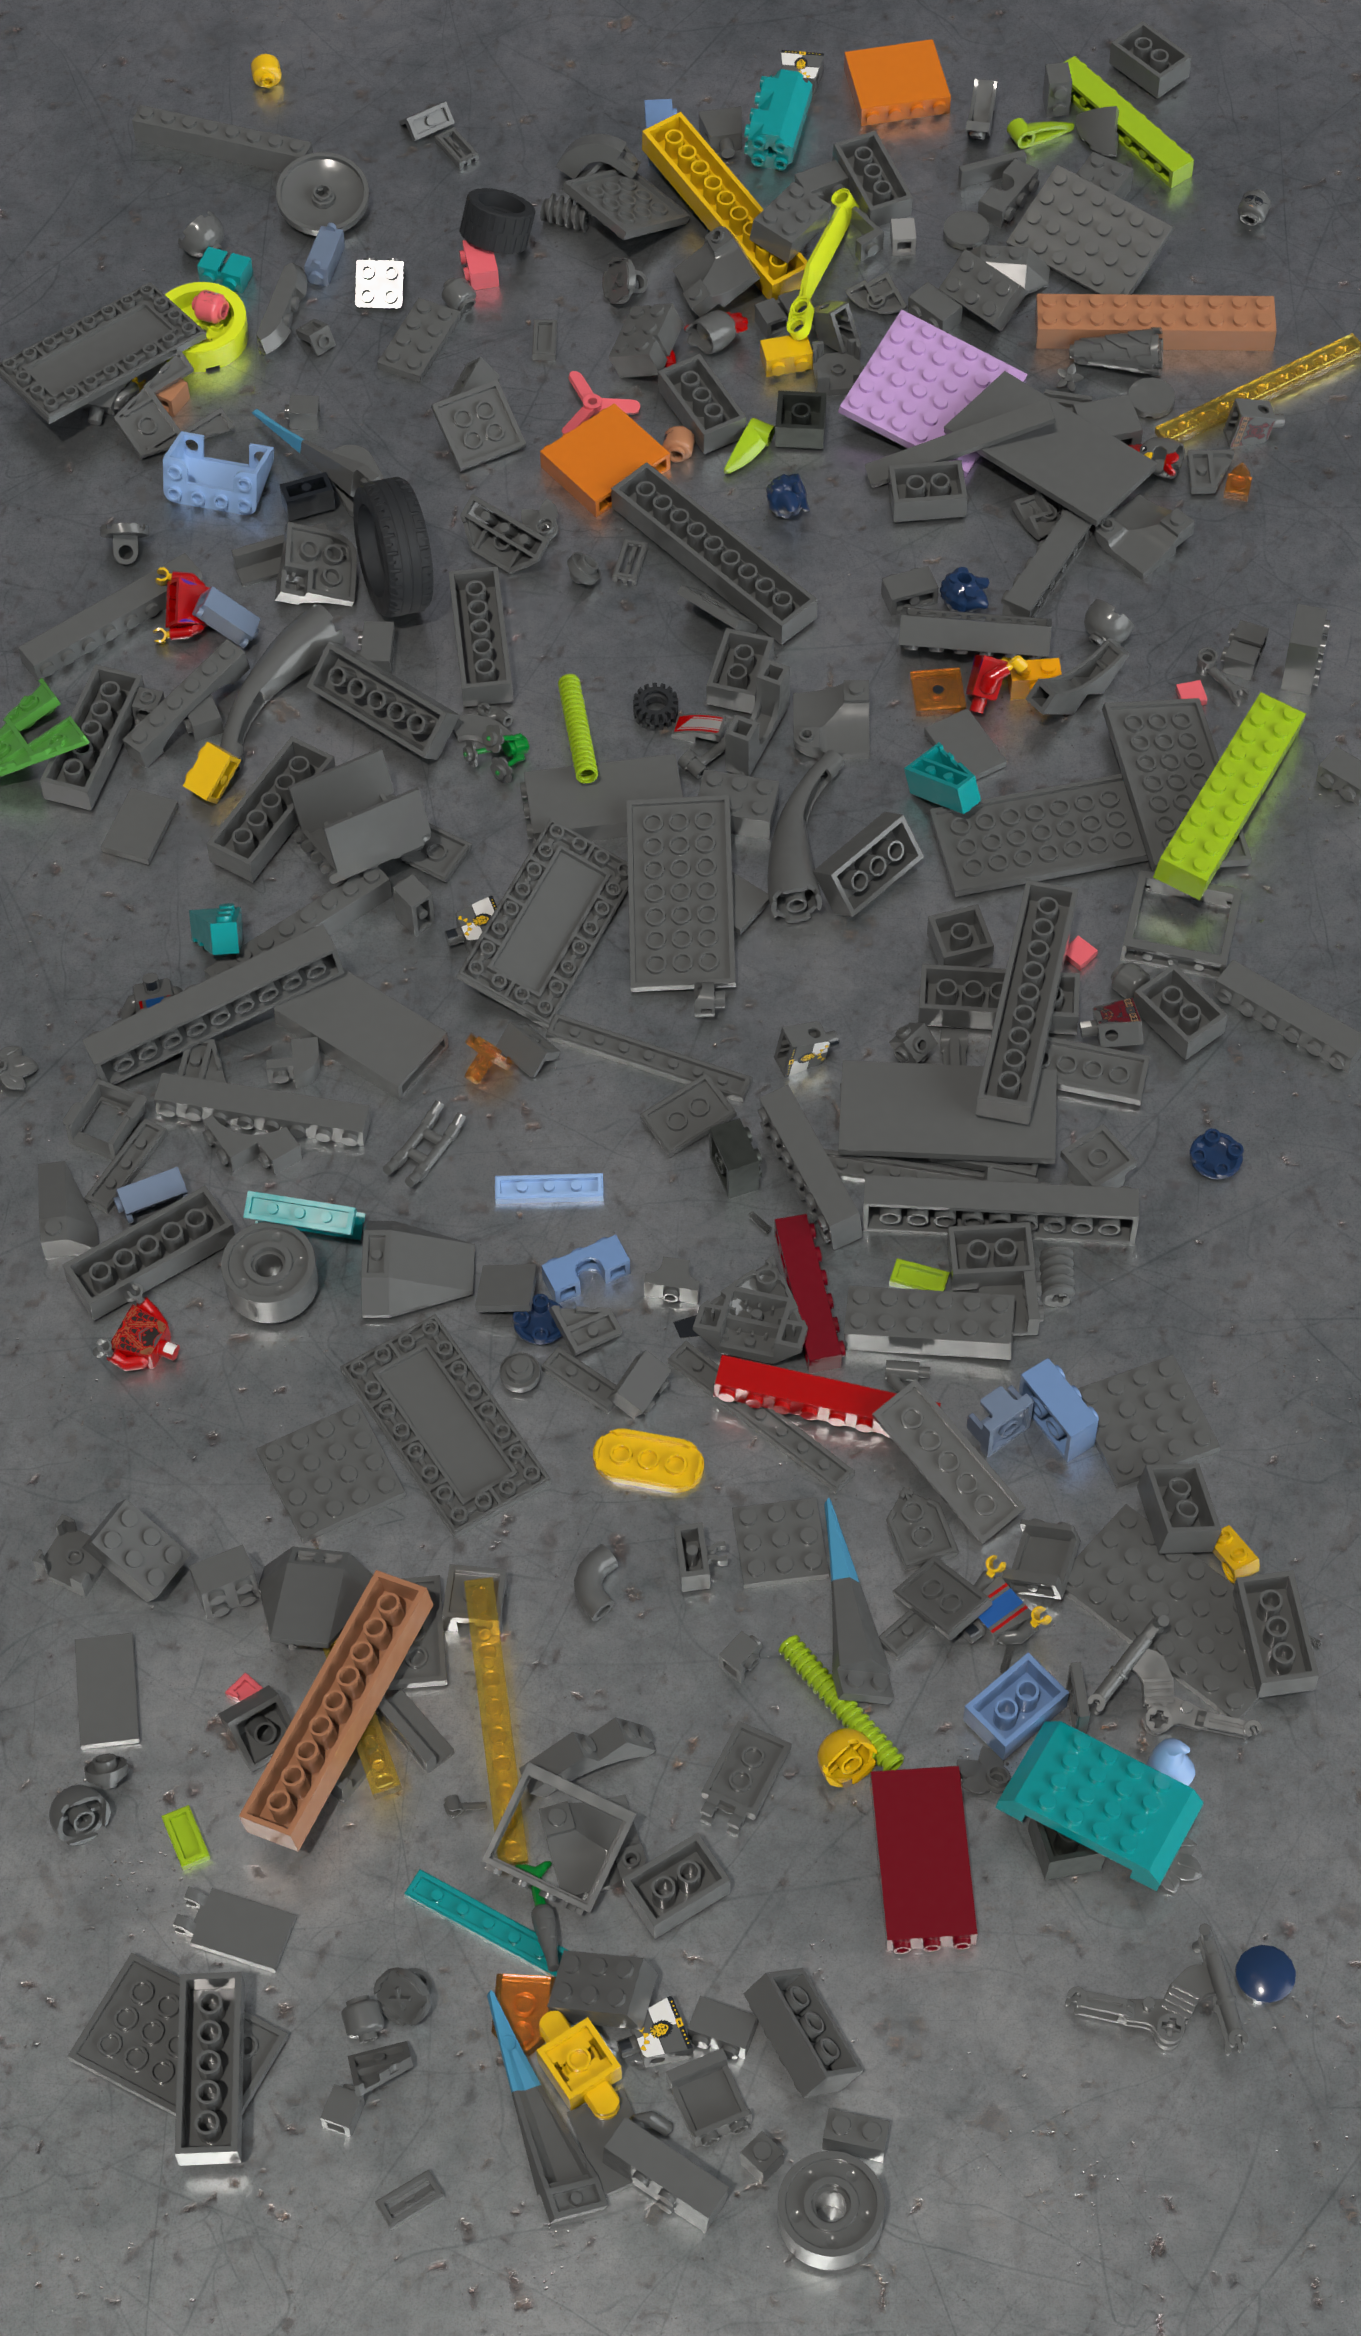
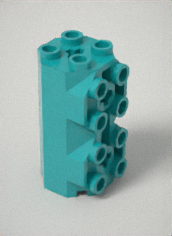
[744,69,813,170]

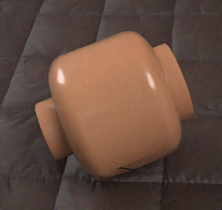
[662,426,695,462]

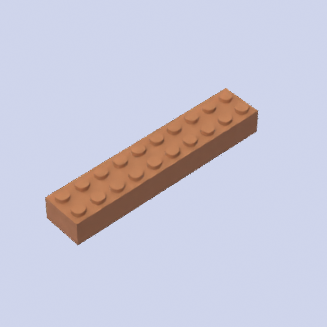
[1035,294,1277,351]
[239,1570,433,1852]

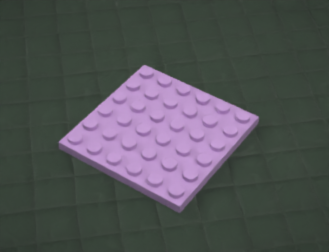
[838,310,1028,478]

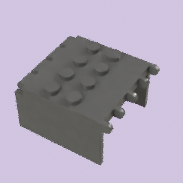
[288,748,431,884]

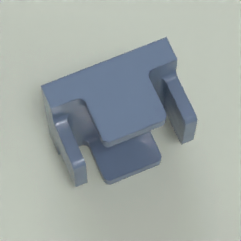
[966,1385,1034,1458]

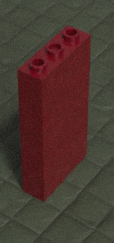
[870,1766,978,1954]

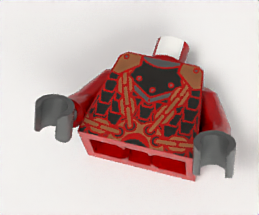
[93,1283,180,1371]

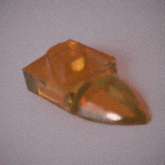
[1223,462,1252,502]

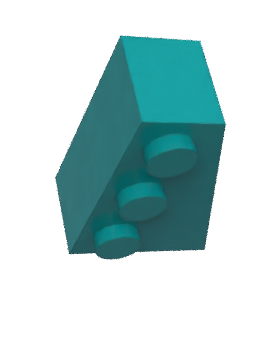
[904,742,981,814]
[189,903,244,955]

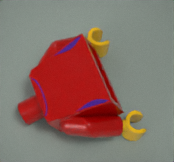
[153,567,209,645]
[966,655,1028,714]

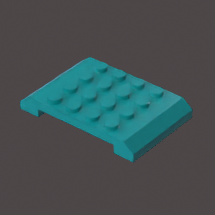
[995,1721,1204,1892]

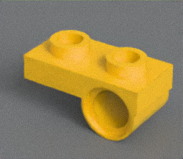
[1212,1525,1260,1584]

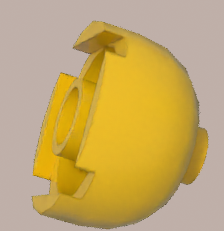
[817,1728,877,1788]

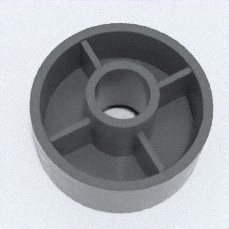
[221,1222,319,1323]
[777,2151,885,2270]

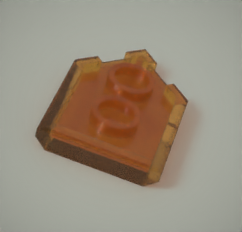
[491,1974,556,2058]

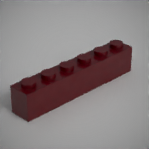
[774,1214,846,1374]

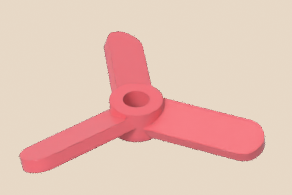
[562,371,640,435]

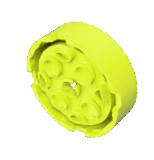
[165,282,249,372]

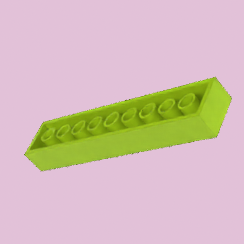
[1153,692,1306,900]

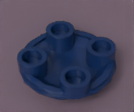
[1190,1128,1244,1179]
[513,1294,562,1345]
[1235,1945,1296,2005]

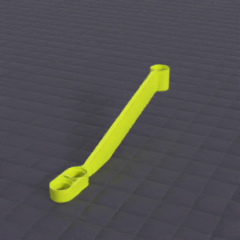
[786,188,859,340]

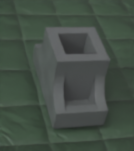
[644,1256,700,1304]

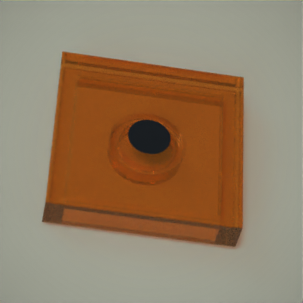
[910,667,966,717]

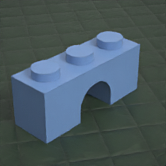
[541,1235,631,1304]

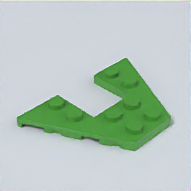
[0,678,90,777]

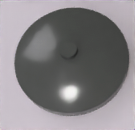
[276,152,369,236]

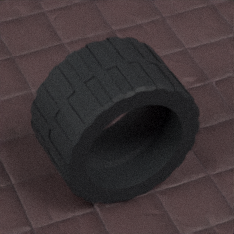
[459,188,536,254]

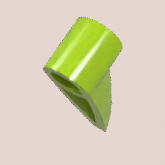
[1007,118,1075,149]
[724,418,775,474]

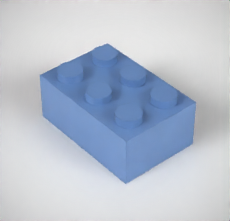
[1019,1358,1099,1463]
[963,1652,1069,1761]

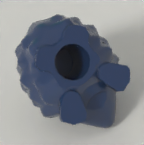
[766,473,810,519]
[939,567,990,613]

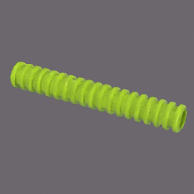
[558,674,598,784]
[778,1635,905,1771]

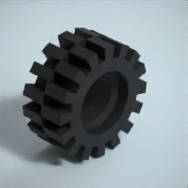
[633,683,678,731]

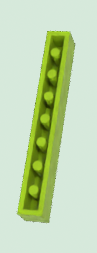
[1063,56,1194,189]

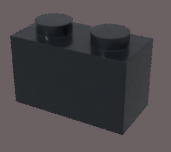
[280,472,336,521]

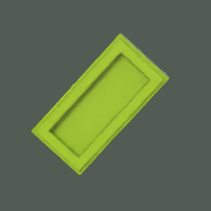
[889,1258,950,1291]
[161,1805,210,1871]

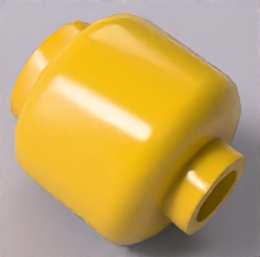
[251,54,282,88]

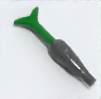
[514,1861,559,1972]

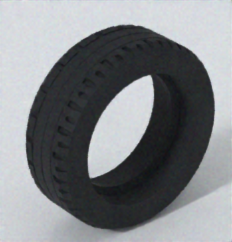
[353,477,433,618]

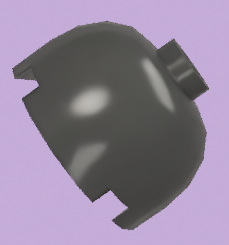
[178,211,224,258]
[1084,599,1135,647]
[49,1784,111,1846]

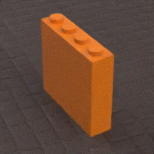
[844,39,951,126]
[540,403,670,518]

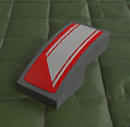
[671,713,726,743]

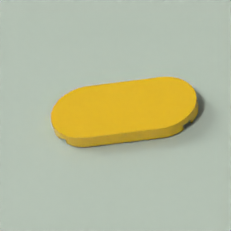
[593,1428,704,1493]

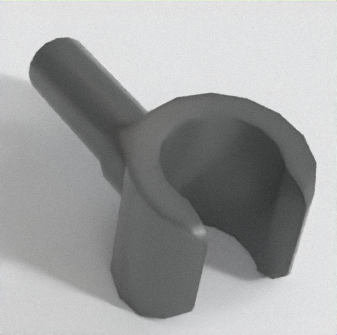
[443,1795,487,1817]

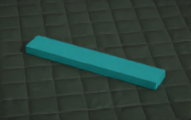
[404,1869,569,1980]

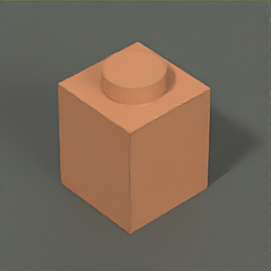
[156,379,190,417]

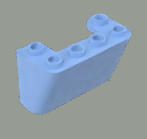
[163,431,274,515]

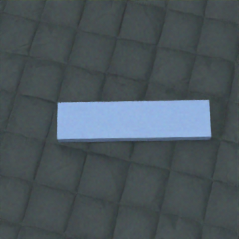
[495,1173,604,1204]

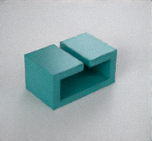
[197,246,253,294]

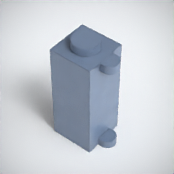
[304,223,345,286]
[192,586,261,648]
[113,1167,188,1224]

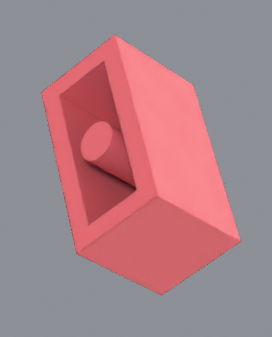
[459,240,499,290]

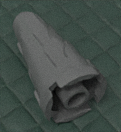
[1069,327,1163,376]

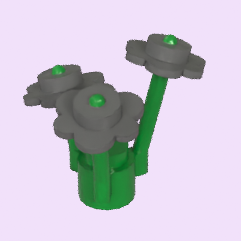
[463,725,529,783]

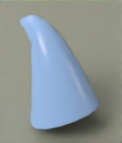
[1146,1738,1196,1786]

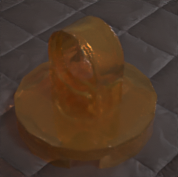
[464,1032,515,1085]

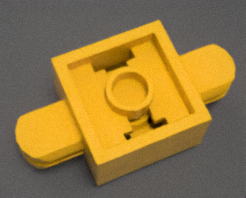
[536,2011,622,2120]

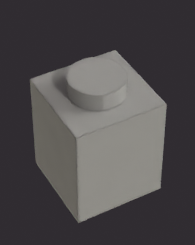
[890,218,916,256]

